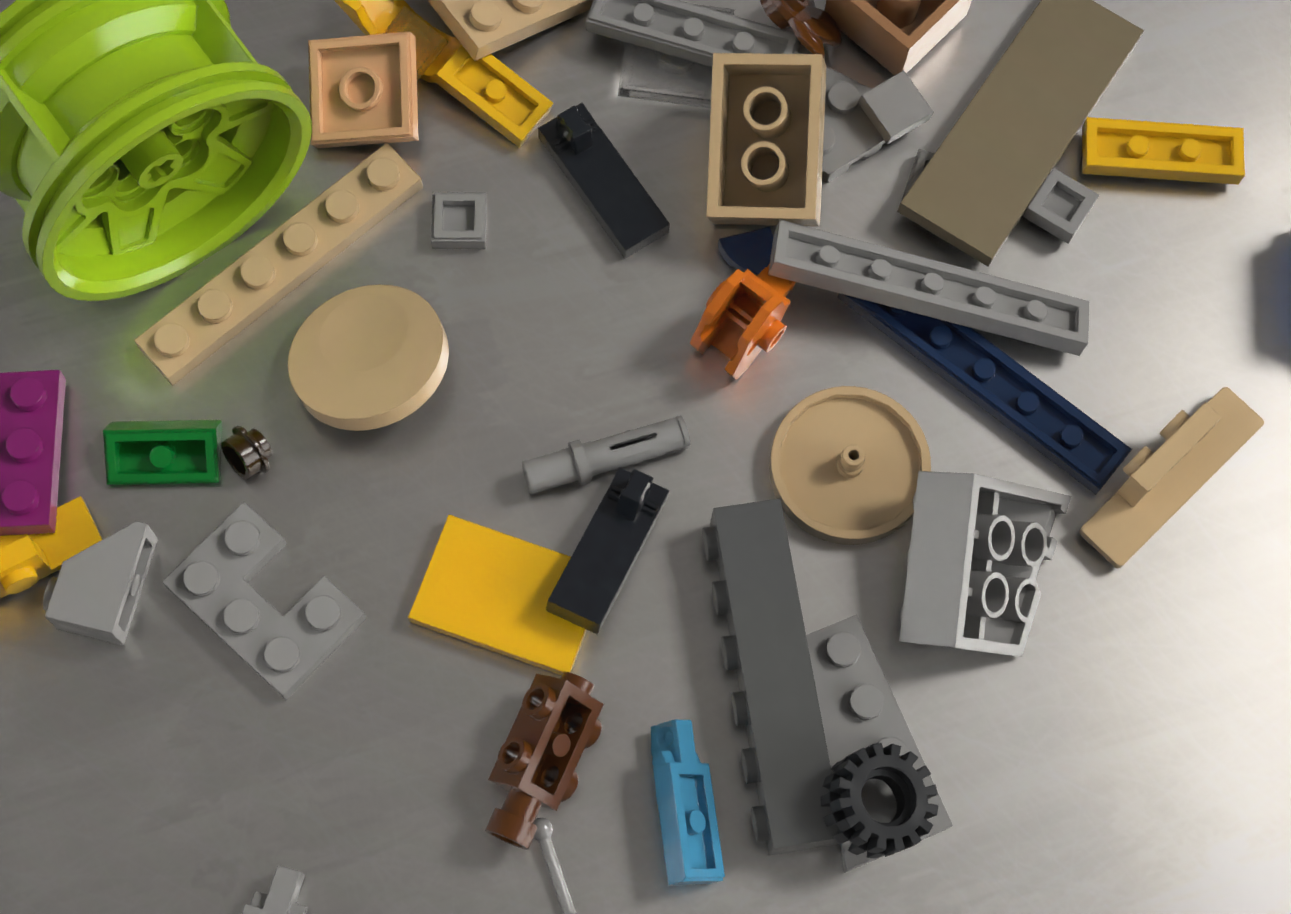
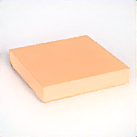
[308,32,419,149]

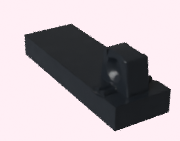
[538,103,670,259]
[546,467,670,635]

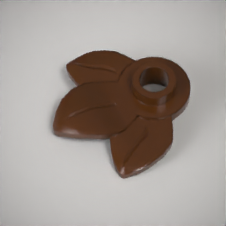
[760,0,842,58]

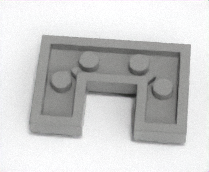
[162,502,367,700]

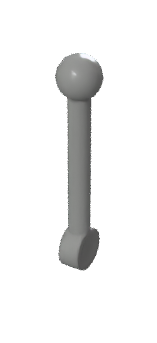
[533,818,577,914]

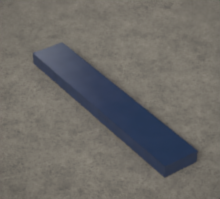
[837,293,1132,495]

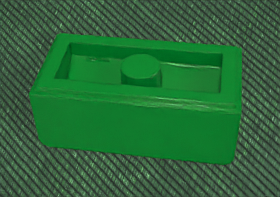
[103,420,222,485]

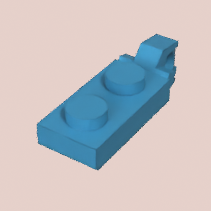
[651,719,725,885]

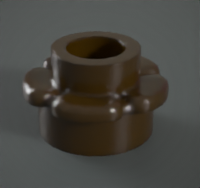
[221,426,272,479]

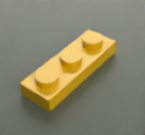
[1082,117,1245,185]

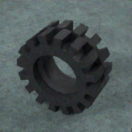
[820,743,938,858]

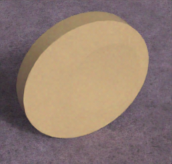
[288,284,449,431]
[769,386,931,545]

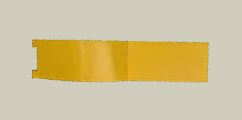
[334,0,553,148]

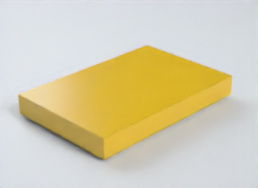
[408,514,587,675]

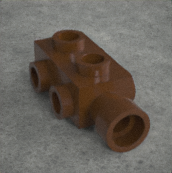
[485,671,604,850]

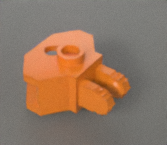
[690,265,796,380]

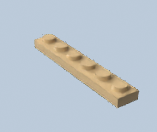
[134,143,423,386]

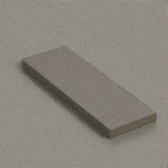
[897,0,1144,267]

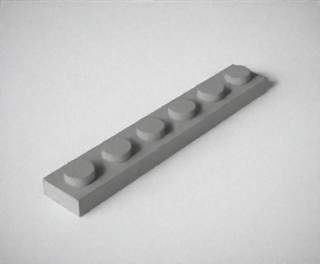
[768,219,1089,356]

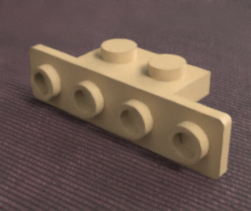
[1079,387,1264,568]

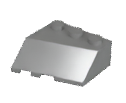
[899,471,1071,657]

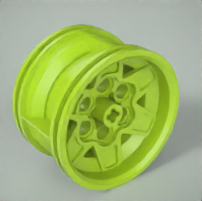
[0,0,312,301]

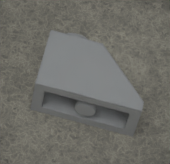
[43,521,158,646]

